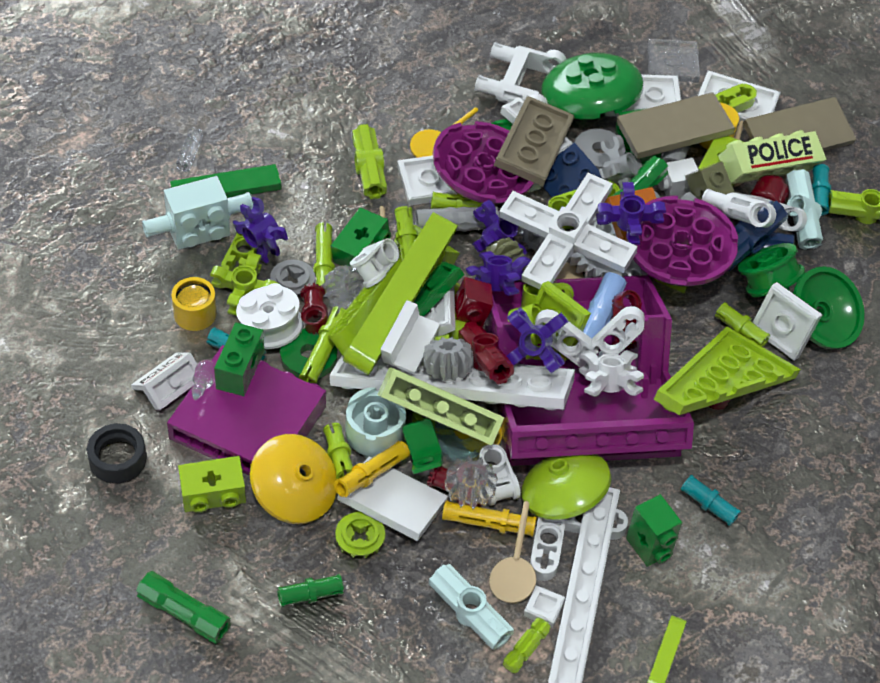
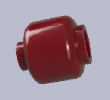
[750,175,789,204]

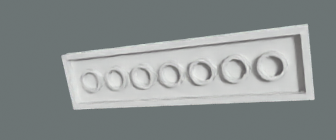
[330,355,574,410]

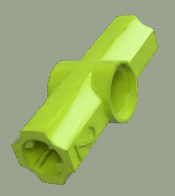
[352,124,387,199]
[828,189,880,224]

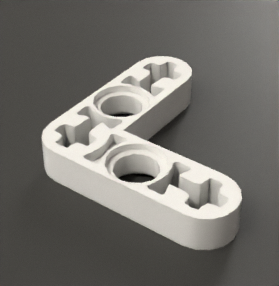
[535,306,645,368]
[530,509,628,581]

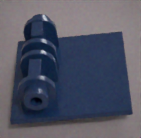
[543,142,602,198]

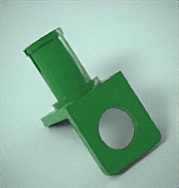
[402,418,443,474]

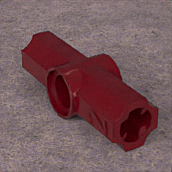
[458,321,514,384]

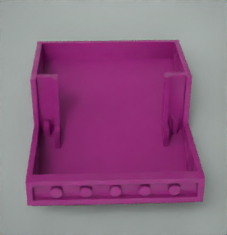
[485,275,694,466]

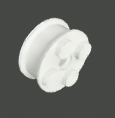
[236,283,303,349]

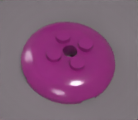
[433,121,534,204]
[626,196,738,286]

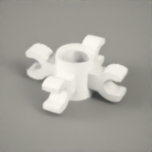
[579,350,644,396]

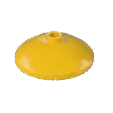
[250,434,337,524]

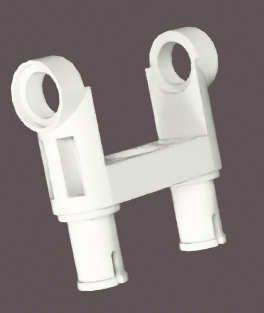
[475,42,566,104]
[702,189,807,232]

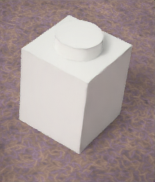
[658,158,698,198]

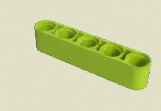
[328,253,401,357]

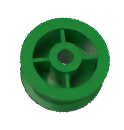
[738,243,805,298]

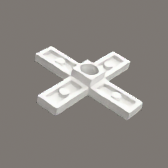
[499,173,637,289]

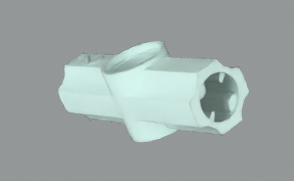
[785,169,823,250]
[429,564,514,650]

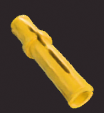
[334,441,410,498]
[442,500,537,537]

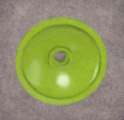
[521,454,611,520]

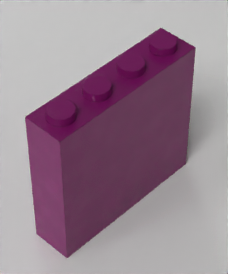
[167,345,326,476]

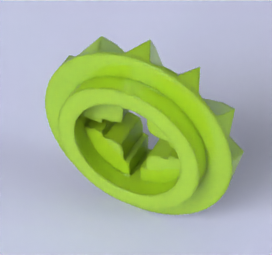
[335,512,385,558]

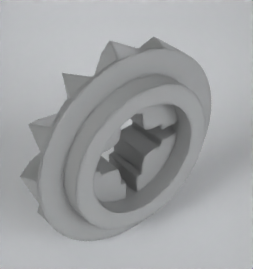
[270,260,315,296]

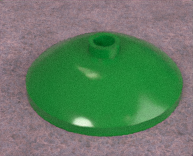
[793,266,865,349]

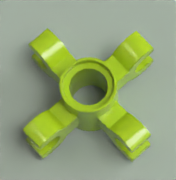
[210,252,278,316]

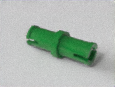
[277,574,344,607]

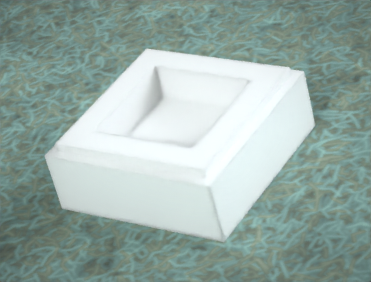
[524,585,565,628]

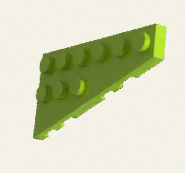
[653,327,801,415]

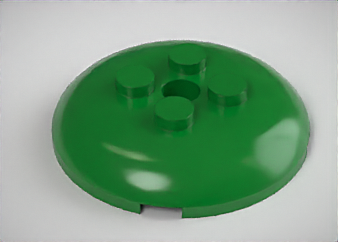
[541,53,643,119]

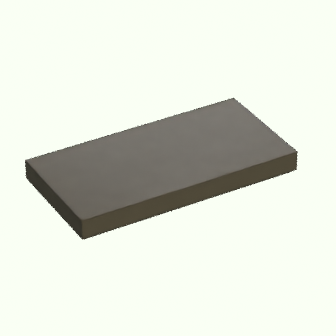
[617,92,735,159]
[494,96,574,186]
[743,97,856,152]

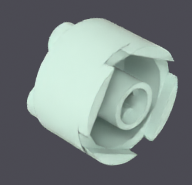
[345,388,406,459]

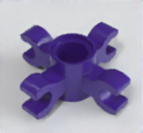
[596,182,666,245]
[233,197,288,264]
[472,200,527,255]
[466,251,531,296]
[506,307,569,373]

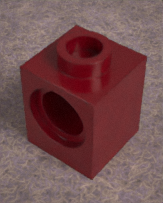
[454,277,493,327]

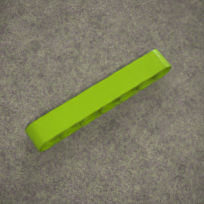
[343,212,458,375]

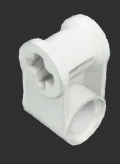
[350,238,399,288]
[477,444,520,506]

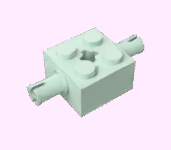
[142,176,253,250]

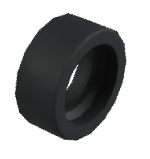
[86,423,147,484]

